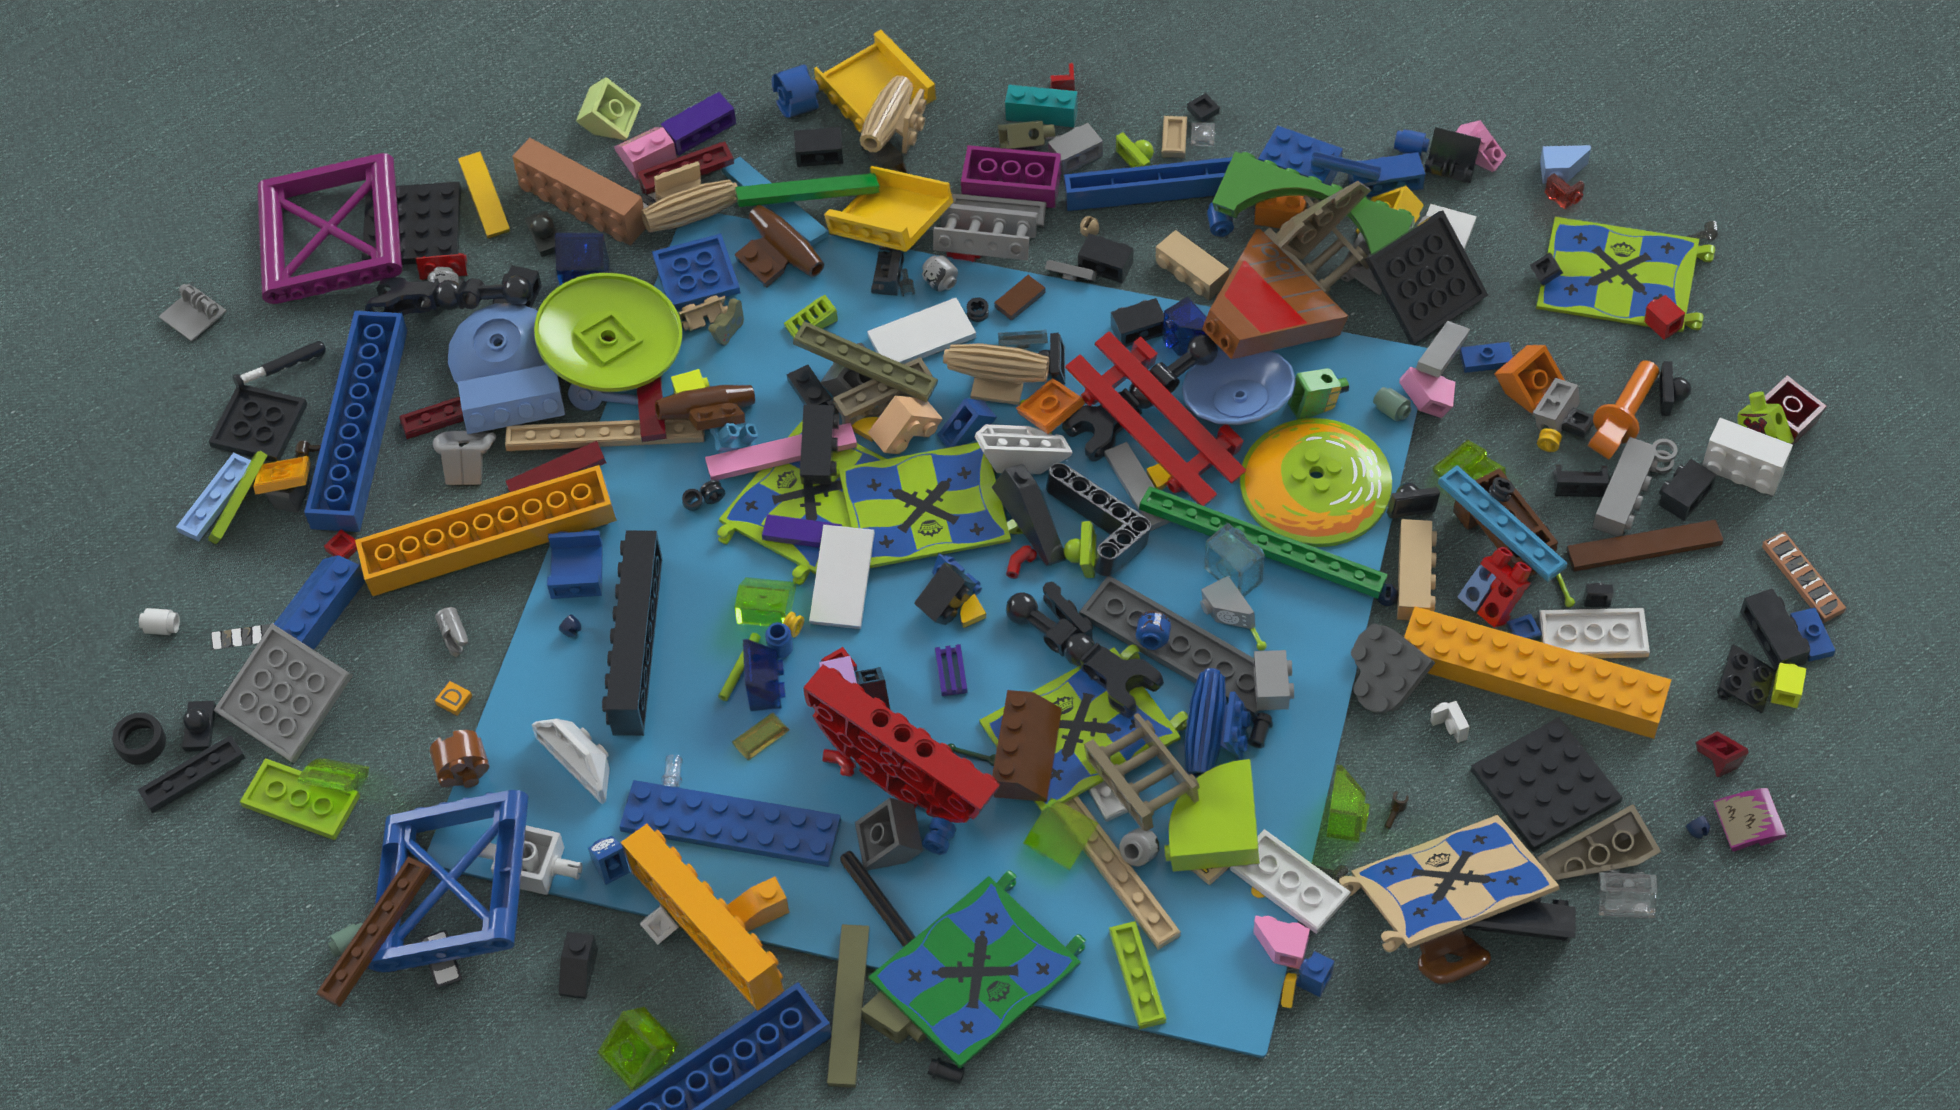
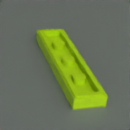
[208,451,267,544]
[1109,921,1166,1030]

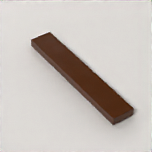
[1566,519,1724,572]
[316,857,432,1007]

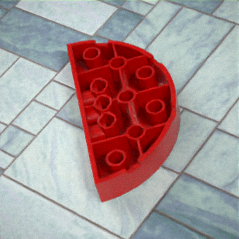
[803,664,999,823]

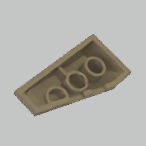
[1276,181,1371,260]
[1537,804,1661,880]

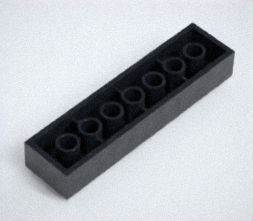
[602,530,663,736]

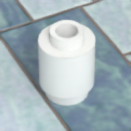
[139,608,180,635]

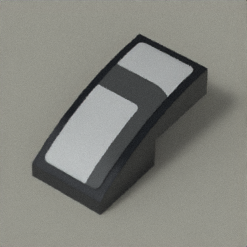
[420,929,463,989]

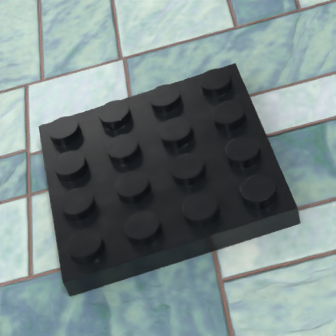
[362,182,461,265]
[1365,210,1488,344]
[1470,717,1622,852]

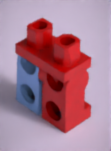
[1458,547,1532,628]

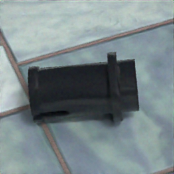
[1248,713,1273,749]
[928,1057,965,1084]

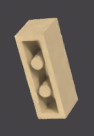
[1156,230,1229,300]

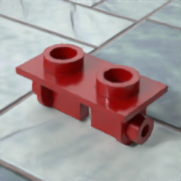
[416,253,468,280]

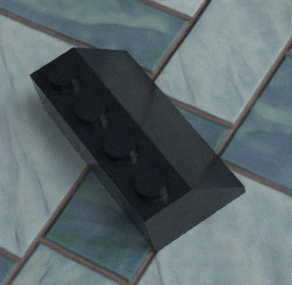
[1462,897,1576,942]

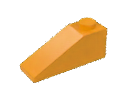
[727,877,790,932]

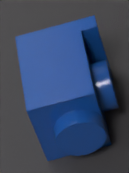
[1296,951,1334,997]

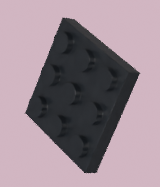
[208,385,308,462]

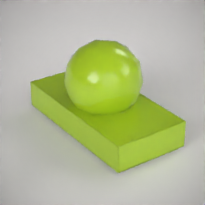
[1116,132,1154,168]
[1063,521,1097,578]

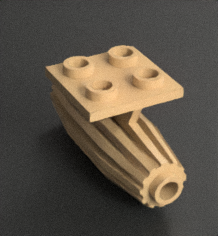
[860,76,926,154]
[641,162,738,232]
[943,343,1049,405]

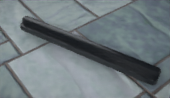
[840,851,915,947]

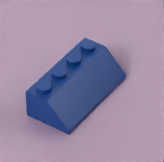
[274,555,365,650]

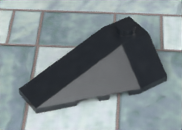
[992,464,1066,566]

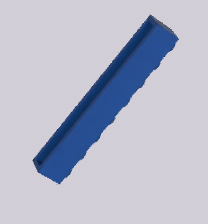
[1064,157,1232,211]

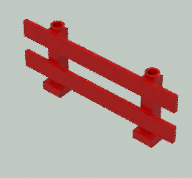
[1065,331,1246,506]

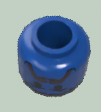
[1135,611,1171,650]

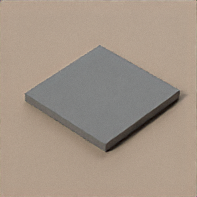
[214,623,353,764]

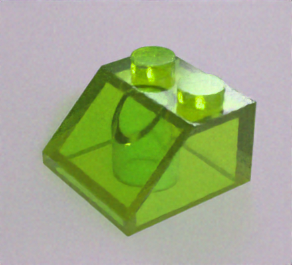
[734,577,796,626]
[1327,764,1370,842]
[597,1007,679,1091]

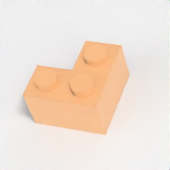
[868,396,943,454]

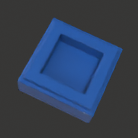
[1506,614,1542,641]

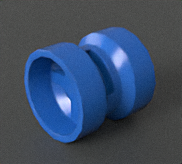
[922,817,956,855]

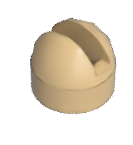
[1080,216,1099,237]

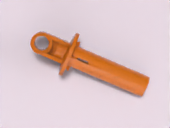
[1588,361,1659,460]

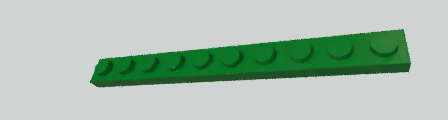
[1139,486,1388,599]

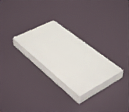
[867,298,976,364]
[809,525,875,629]
[1538,608,1650,658]
[1230,829,1351,934]

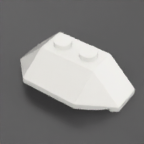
[975,425,1073,474]
[532,719,610,804]

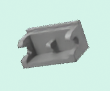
[1533,378,1580,433]

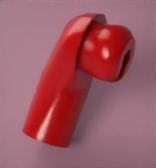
[1006,545,1037,579]
[822,749,856,777]

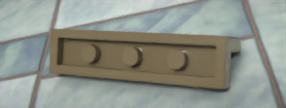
[833,357,932,426]

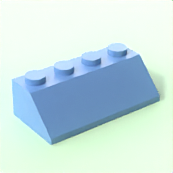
[458,364,565,434]

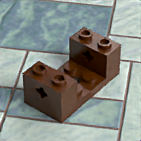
[1453,468,1558,577]

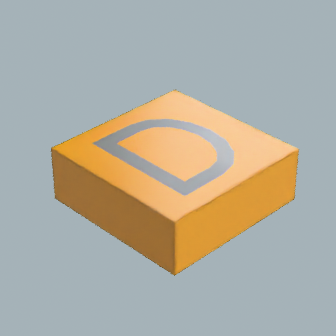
[435,681,472,716]

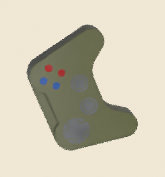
[708,298,744,345]

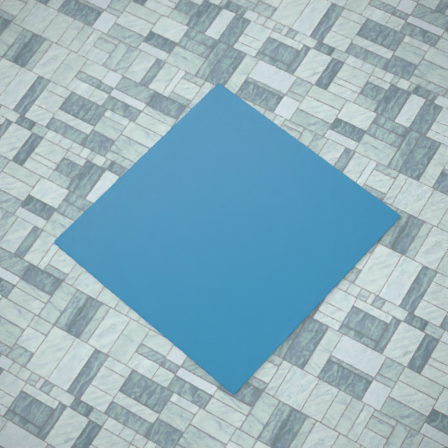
[427,213,1427,1058]

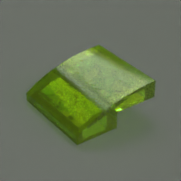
[1432,439,1506,480]
[297,758,369,792]
[1023,798,1098,871]

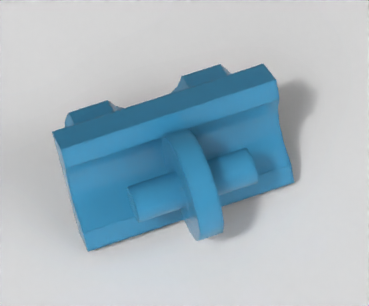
[710,423,758,453]

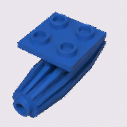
[1184,668,1251,778]

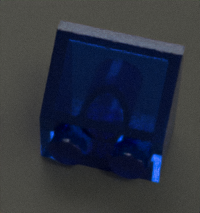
[555,233,610,285]
[1163,297,1207,356]
[743,639,786,711]

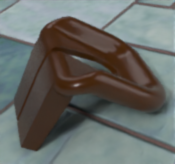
[1418,928,1491,984]

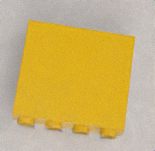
[814,30,936,133]
[824,166,953,252]

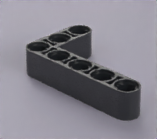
[1046,463,1151,576]

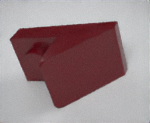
[1695,731,1749,778]

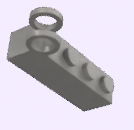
[1593,437,1677,537]

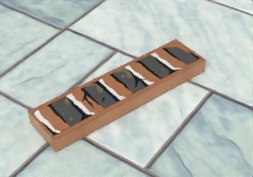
[1762,531,1846,623]

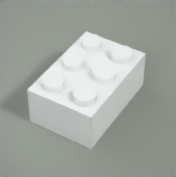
[1702,418,1793,496]

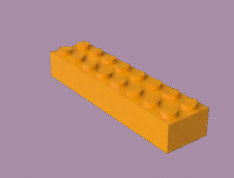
[621,824,784,1011]

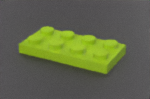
[240,758,360,840]

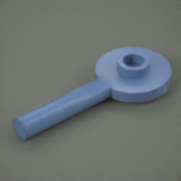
[568,384,638,410]

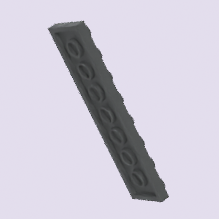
[1079,576,1260,717]

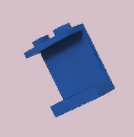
[547,530,603,599]

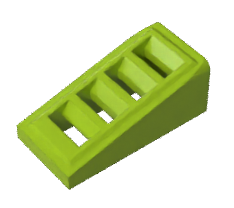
[784,295,838,339]

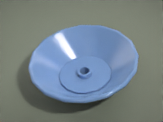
[448,303,546,384]
[1182,350,1296,425]

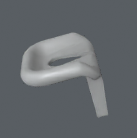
[433,431,496,485]

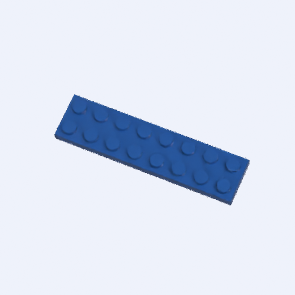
[619,780,841,867]

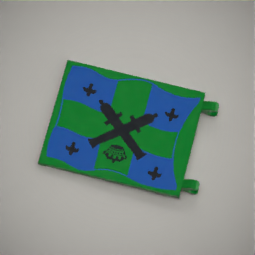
[868,870,1086,1068]

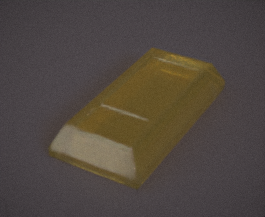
[732,712,790,760]

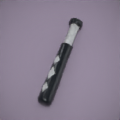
[233,341,326,389]

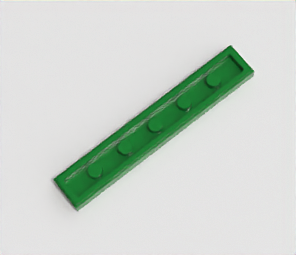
[735,173,879,207]

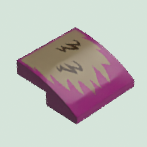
[1713,788,1787,852]

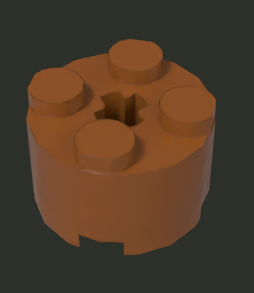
[429,730,490,788]

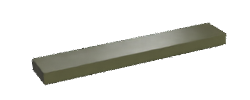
[793,321,938,402]
[827,924,870,1088]

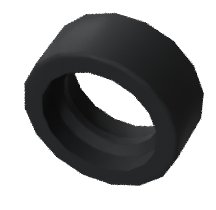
[112,713,166,765]

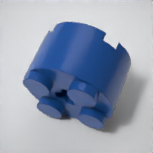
[772,64,819,118]

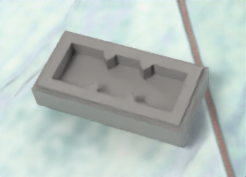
[1045,260,1097,281]

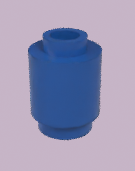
[1394,129,1430,157]
[1207,203,1234,237]
[765,622,793,658]

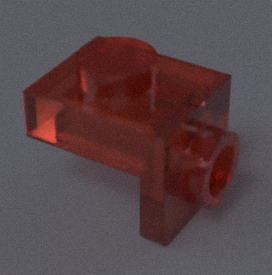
[1545,173,1585,209]

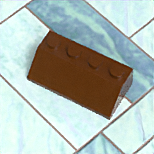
[992,690,1062,802]

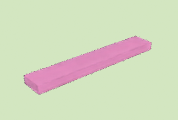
[705,423,857,480]

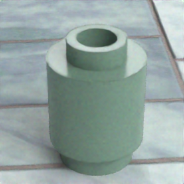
[1373,387,1411,421]
[327,923,362,957]

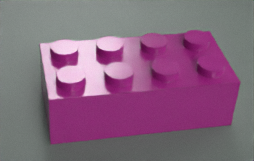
[961,145,1061,208]

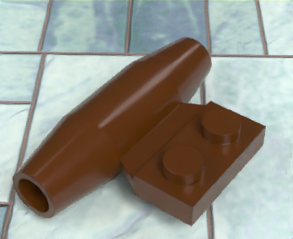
[734,205,824,288]
[655,385,755,431]

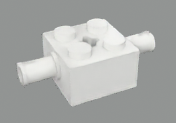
[478,826,583,895]

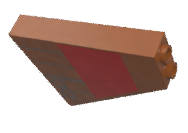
[1202,229,1348,359]

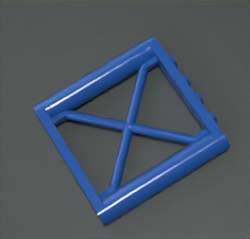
[368,790,529,972]

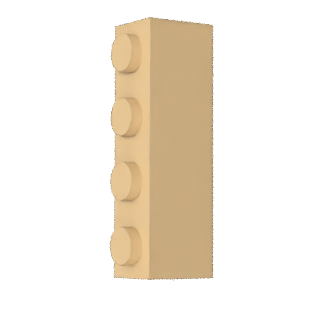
[1397,519,1437,620]

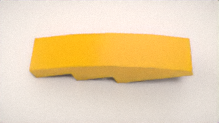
[458,152,510,238]

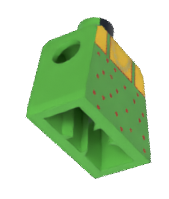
[1287,368,1349,419]

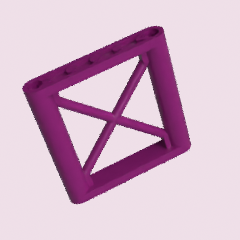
[257,153,402,304]

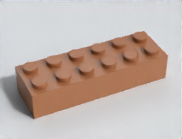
[512,138,646,245]

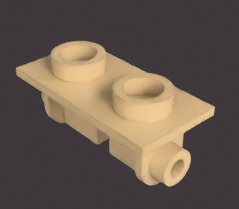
[679,296,728,332]

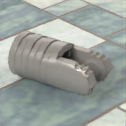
[435,607,468,657]

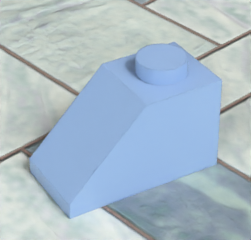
[1540,145,1591,184]

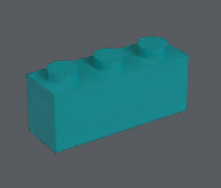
[1005,85,1078,127]

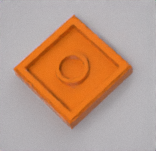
[1016,378,1085,434]

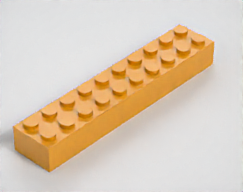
[355,465,617,596]
[1404,606,1671,739]

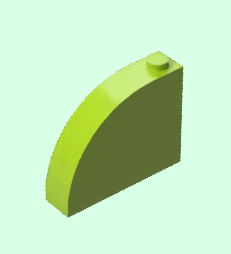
[1164,759,1260,872]

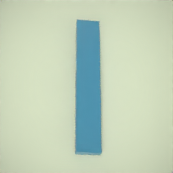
[722,157,829,246]
[1438,465,1567,582]

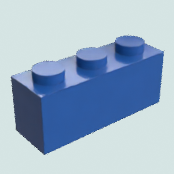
[1347,152,1425,198]

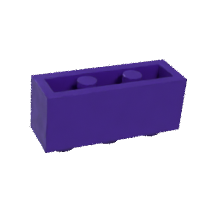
[661,92,737,156]

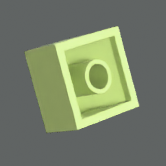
[576,77,641,140]

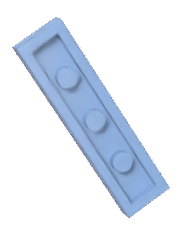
[176,453,251,542]

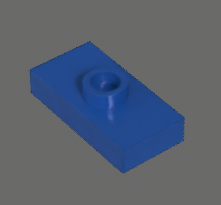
[1460,342,1513,373]
[1790,608,1836,662]

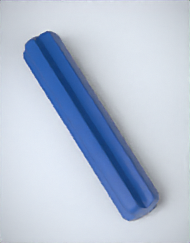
[1311,151,1381,180]

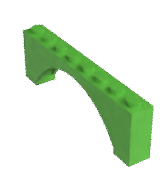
[1212,152,1415,255]

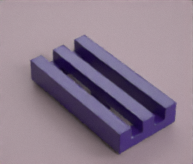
[935,644,968,696]

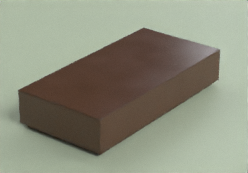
[994,275,1046,321]

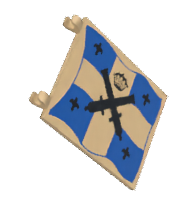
[1339,815,1560,952]

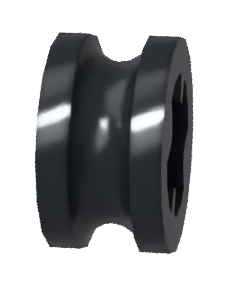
[967,297,989,322]
[1488,477,1515,502]
[700,480,725,504]

